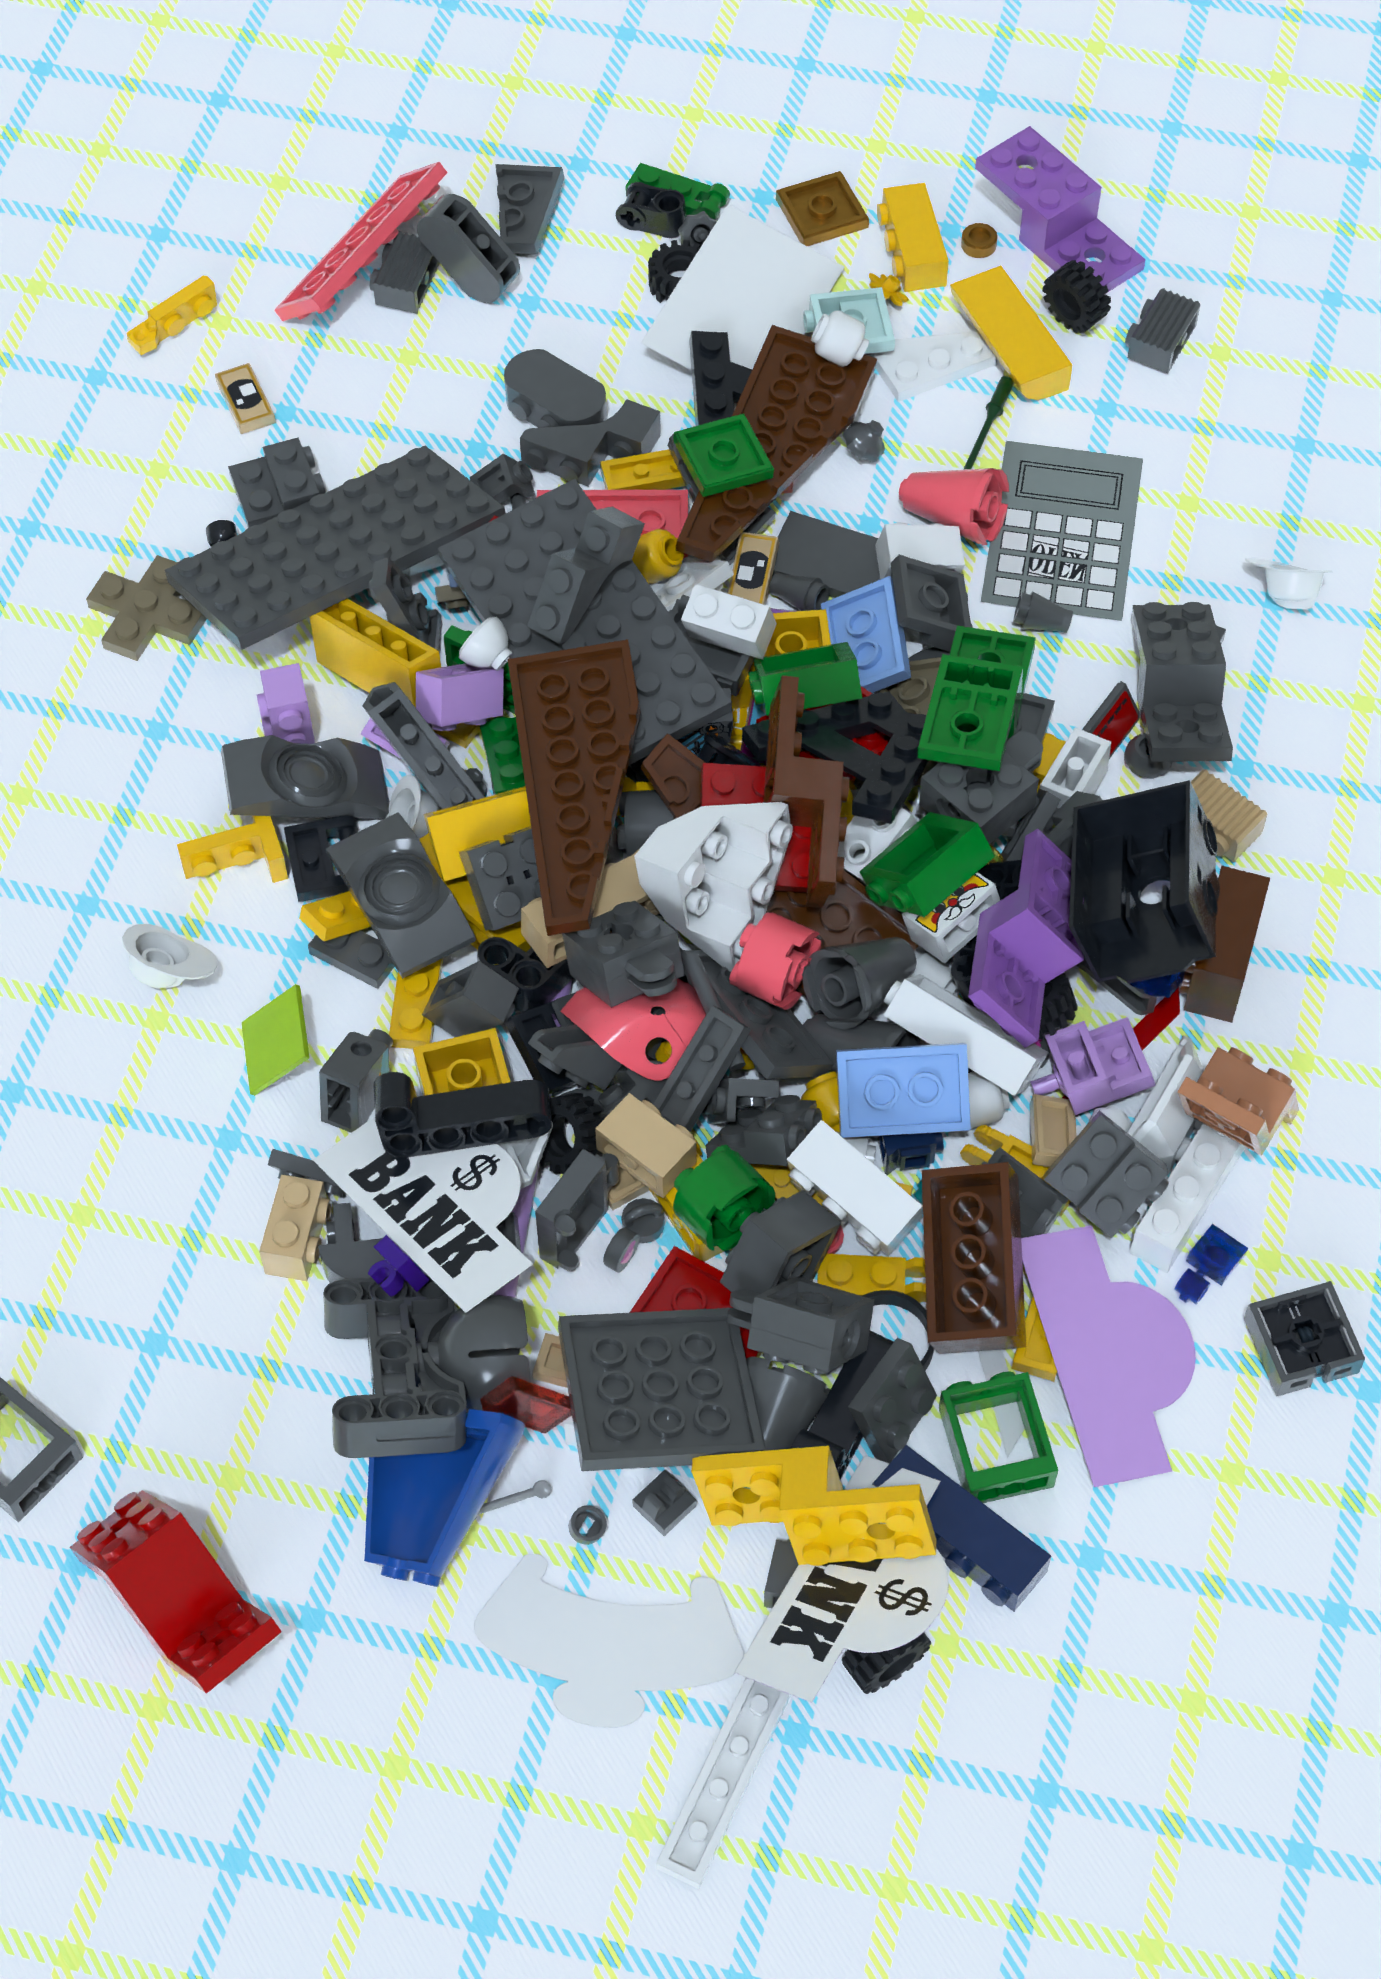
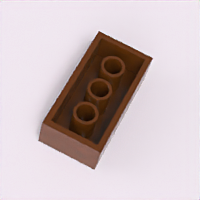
[921,1162,1026,1354]

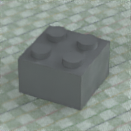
[720,1190,842,1293]

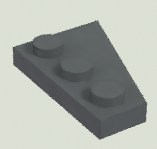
[495,164,565,254]
[369,557,442,650]

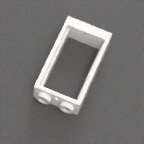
[883,974,1049,1096]

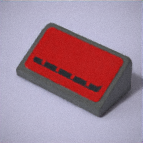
[1082,681,1140,759]

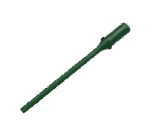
[963,376,1014,470]

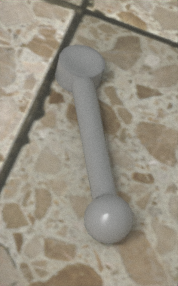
[475,1480,552,1519]

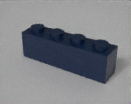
[872,1445,1052,1612]

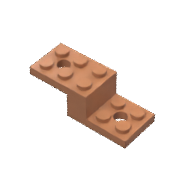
[1177,1047,1299,1156]

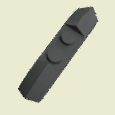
[362,682,484,809]

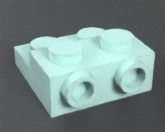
[803,287,895,354]

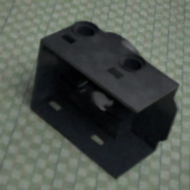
[1069,780,1220,984]

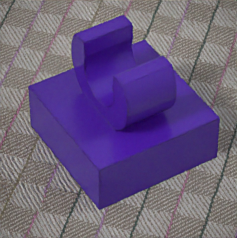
[368,1235,430,1297]

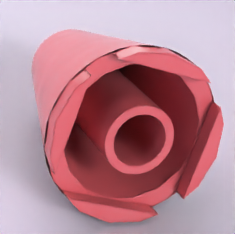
[899,468,1009,545]

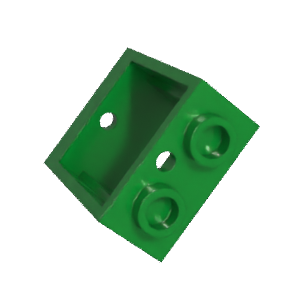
[748,642,862,716]
[859,812,995,917]
[938,1371,1059,1503]

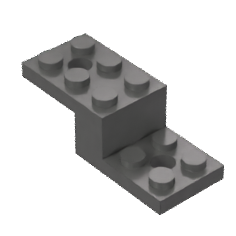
[1131,602,1233,762]

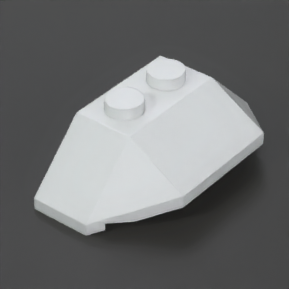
[1128,1035,1204,1175]

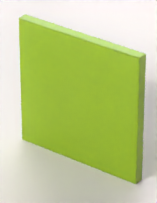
[241,984,310,1096]

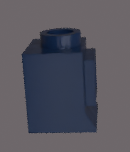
[877,1132,944,1175]

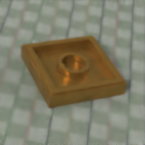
[775,171,869,246]

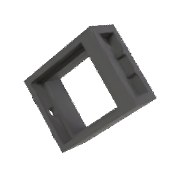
[0,1377,83,1523]

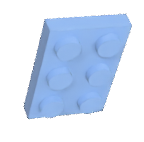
[821,576,911,693]
[836,1043,971,1138]

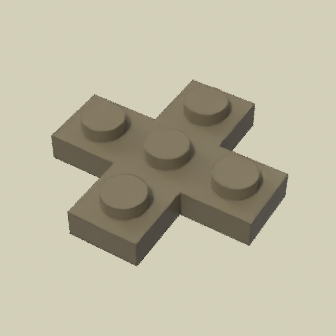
[86,555,207,661]

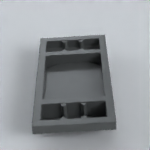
[221,735,389,819]
[326,812,476,979]

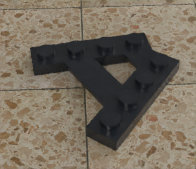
[689,331,752,426]
[742,691,929,824]

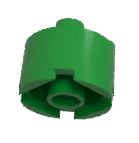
[673,1144,775,1251]

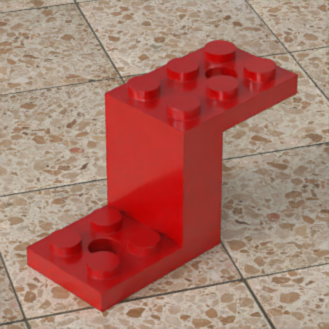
[69,1490,282,1694]

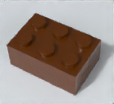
[1179,865,1270,1023]

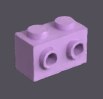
[256,663,315,744]
[416,663,504,731]

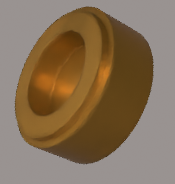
[961,223,998,258]

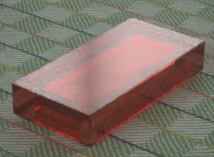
[480,1376,572,1434]

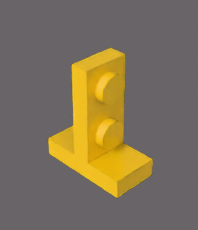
[176,816,288,883]

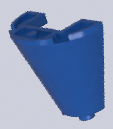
[364,1409,525,1587]

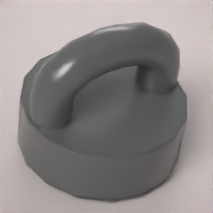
[621,1198,665,1244]

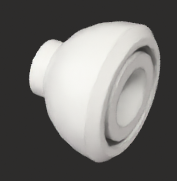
[459,617,513,671]

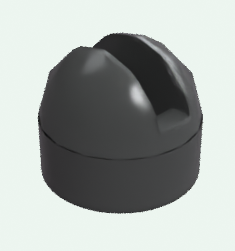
[568,1505,607,1545]

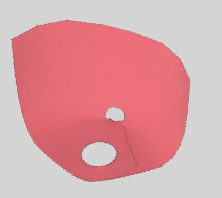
[560,978,706,1081]

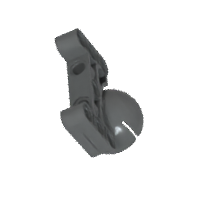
[323,1275,530,1458]

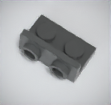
[703,1078,779,1124]

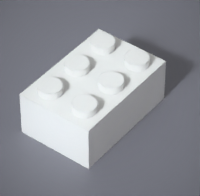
[786,1120,923,1257]

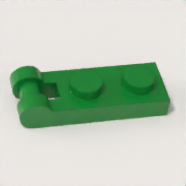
[625,162,730,219]

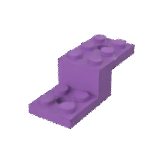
[975,126,1146,293]
[968,828,1084,1048]

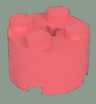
[729,912,821,1010]

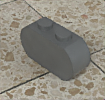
[417,194,520,303]
[504,349,607,428]

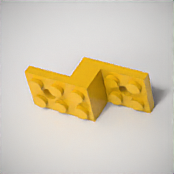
[691,1446,936,1566]

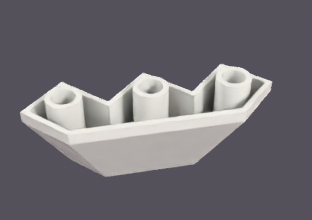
[634,802,793,972]

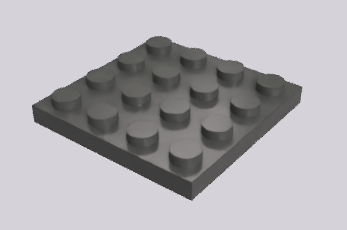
[558,1308,765,1471]

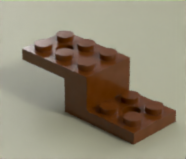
[763,675,849,908]

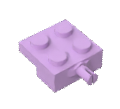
[1030,1017,1156,1115]

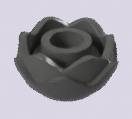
[1124,733,1173,779]

